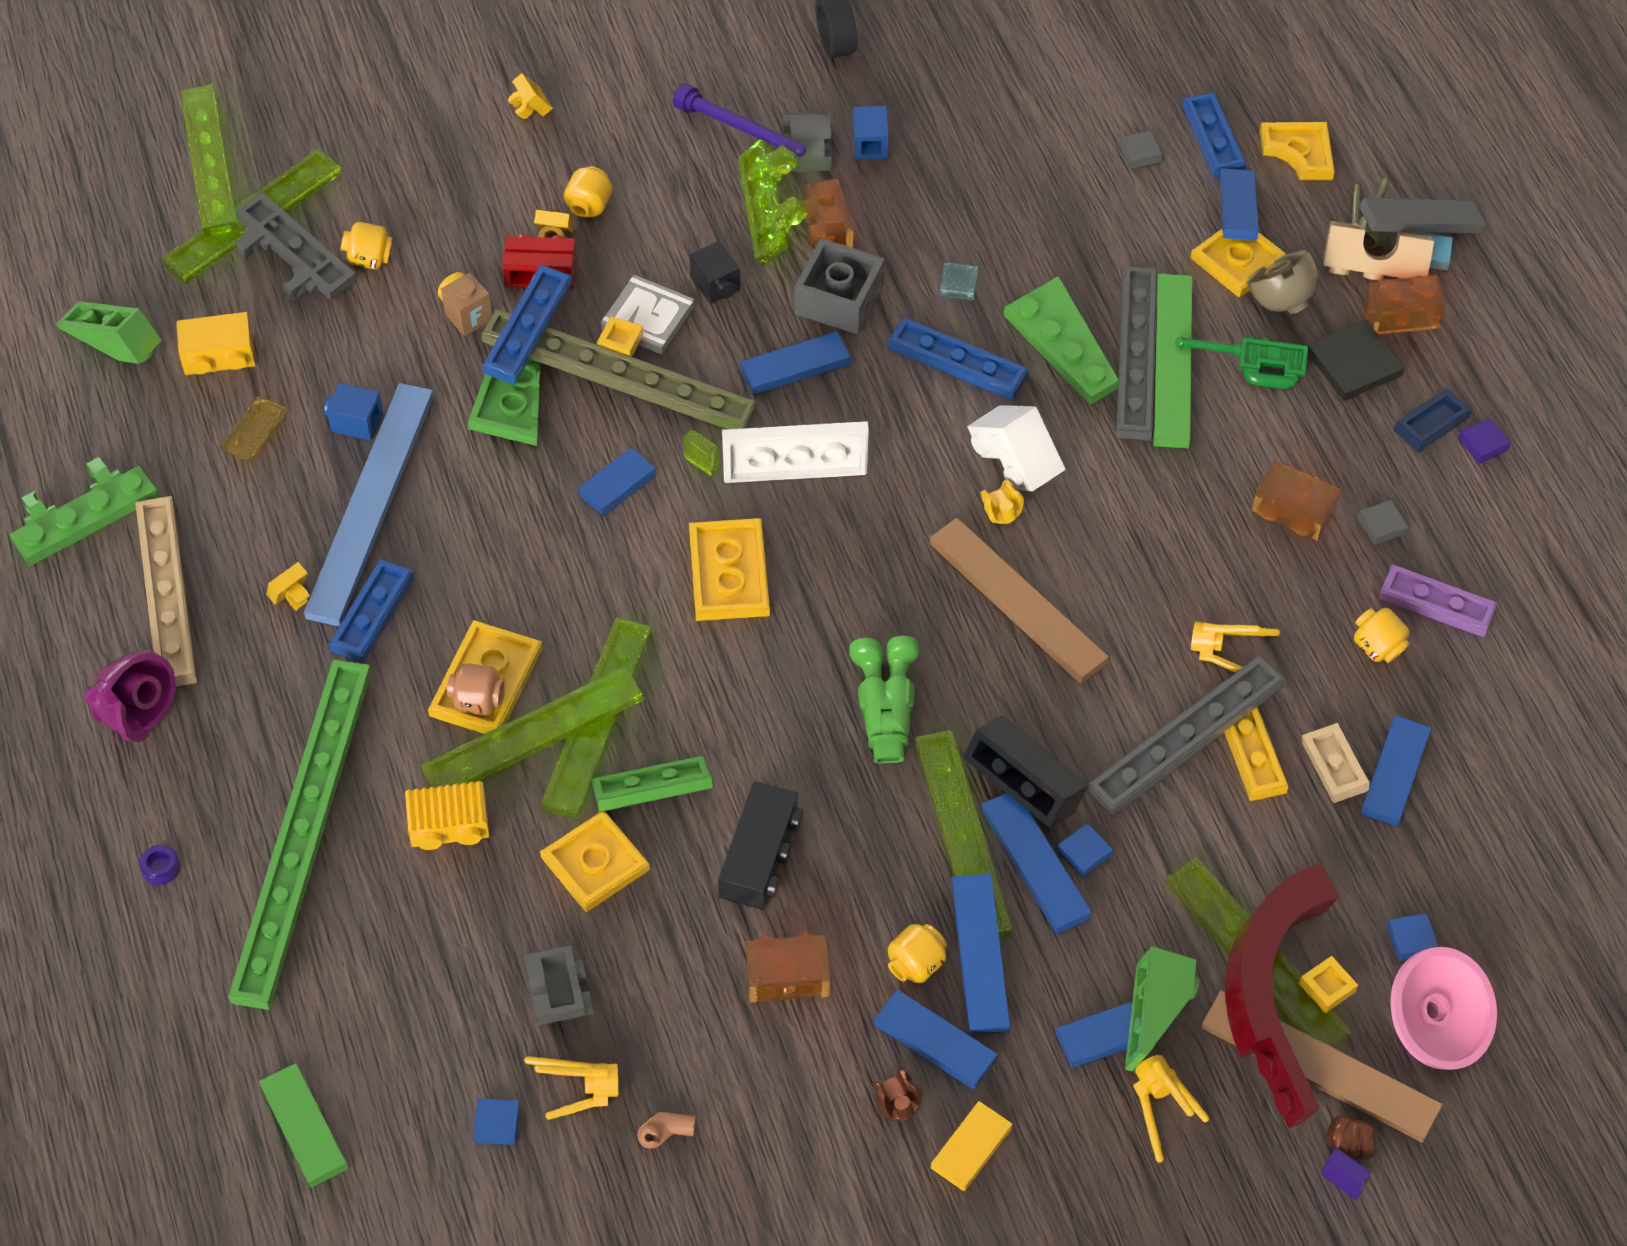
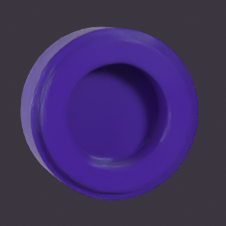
[139,845,180,885]

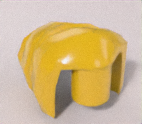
[980,479,1024,524]

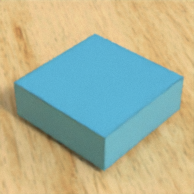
[1418,232,1453,271]

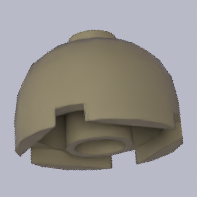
[1247,250,1319,314]

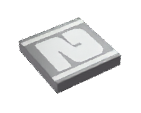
[601,275,695,355]

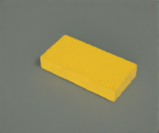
[931,1101,1013,1192]

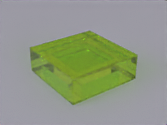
[683,429,719,476]

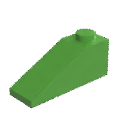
[56,301,162,364]
[1125,946,1199,1072]

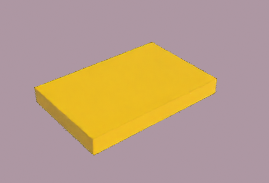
[689,518,770,621]
[428,620,543,739]

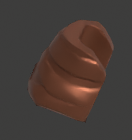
[873,1068,922,1121]
[1325,1115,1375,1160]

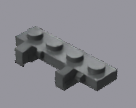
[235,191,356,302]

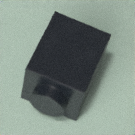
[689,241,740,304]

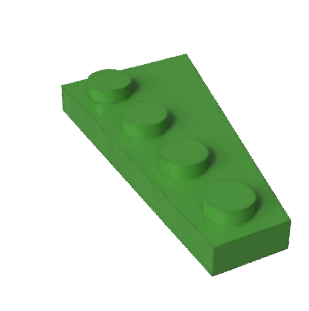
[1004,276,1119,405]
[468,312,540,446]

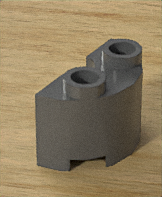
[783,112,832,172]
[524,945,593,1025]

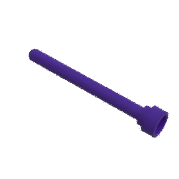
[673,83,806,157]

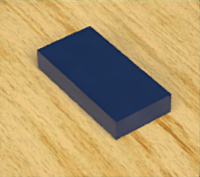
[1394,389,1472,453]

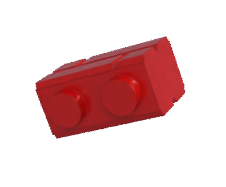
[502,234,577,289]

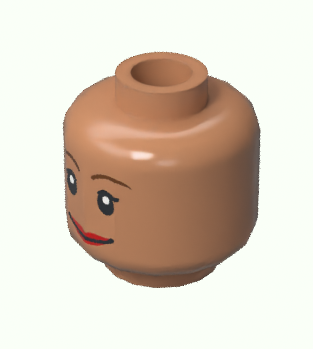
[447,663,505,715]

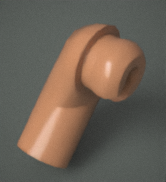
[637,1112,696,1149]

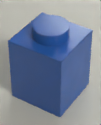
[853,106,888,160]
[324,383,383,441]

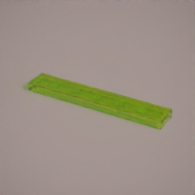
[180,84,238,236]
[161,149,341,284]
[541,617,652,820]
[420,666,644,788]
[915,730,1012,938]
[1165,857,1352,1048]

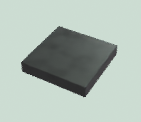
[1307,320,1405,401]

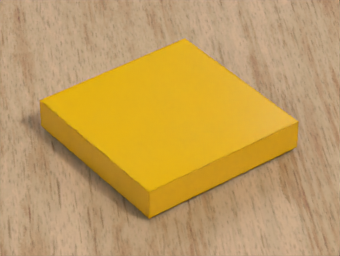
[1190,229,1287,298]
[540,811,650,913]

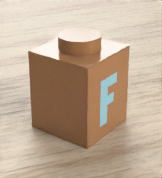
[441,273,492,336]

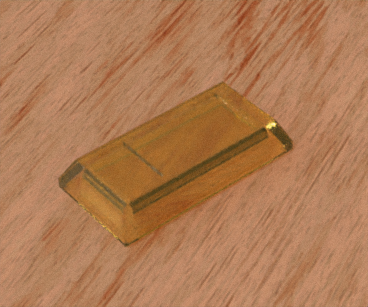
[219,396,288,462]

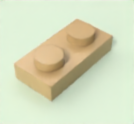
[1302,723,1369,804]

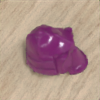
[84,649,177,742]

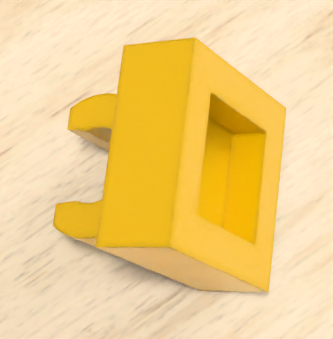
[508,73,553,119]
[534,210,575,238]
[597,316,644,357]
[266,562,310,611]
[1299,956,1358,1014]

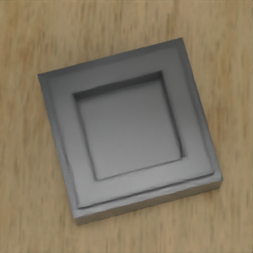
[1119,131,1162,169]
[1357,500,1408,545]

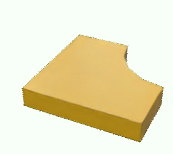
[1260,122,1335,180]

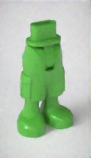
[849,636,920,764]

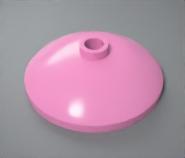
[1390,947,1497,1070]

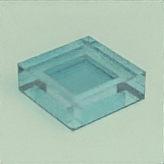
[939,262,978,300]

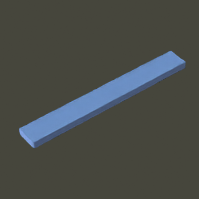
[304,383,434,626]

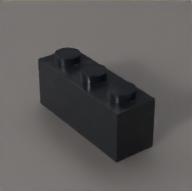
[963,716,1089,828]
[718,781,803,910]

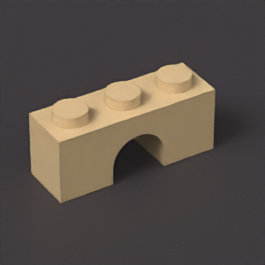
[1323,221,1435,286]

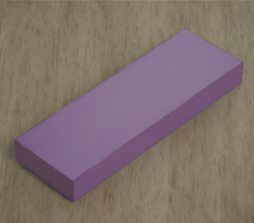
[1378,564,1498,637]

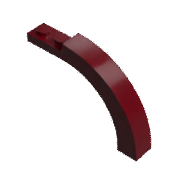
[1225,863,1339,1128]

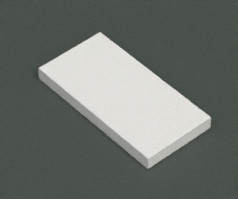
[722,421,869,483]

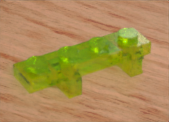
[738,139,807,265]

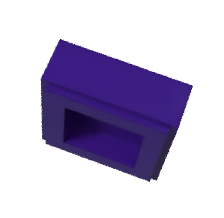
[1458,418,1510,463]
[1322,1149,1371,1199]

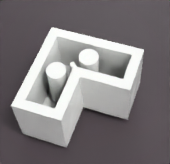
[967,405,1066,491]

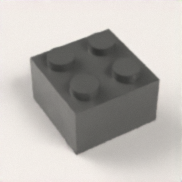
[794,238,885,335]

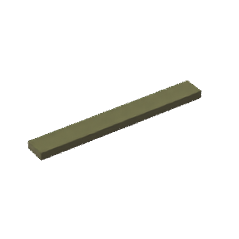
[482,309,757,429]

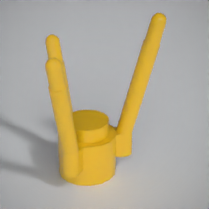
[1191,621,1280,673]
[1133,1055,1209,1163]
[524,1056,618,1120]

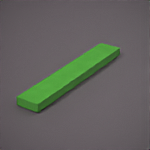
[1153,274,1192,449]

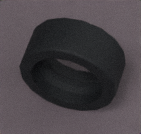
[815,0,858,58]

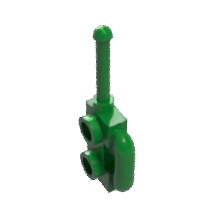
[1175,336,1308,389]

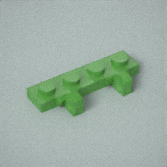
[9,457,159,567]

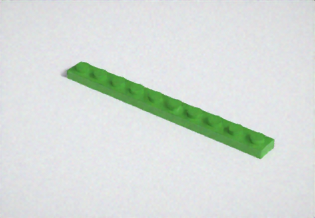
[228,659,371,1010]

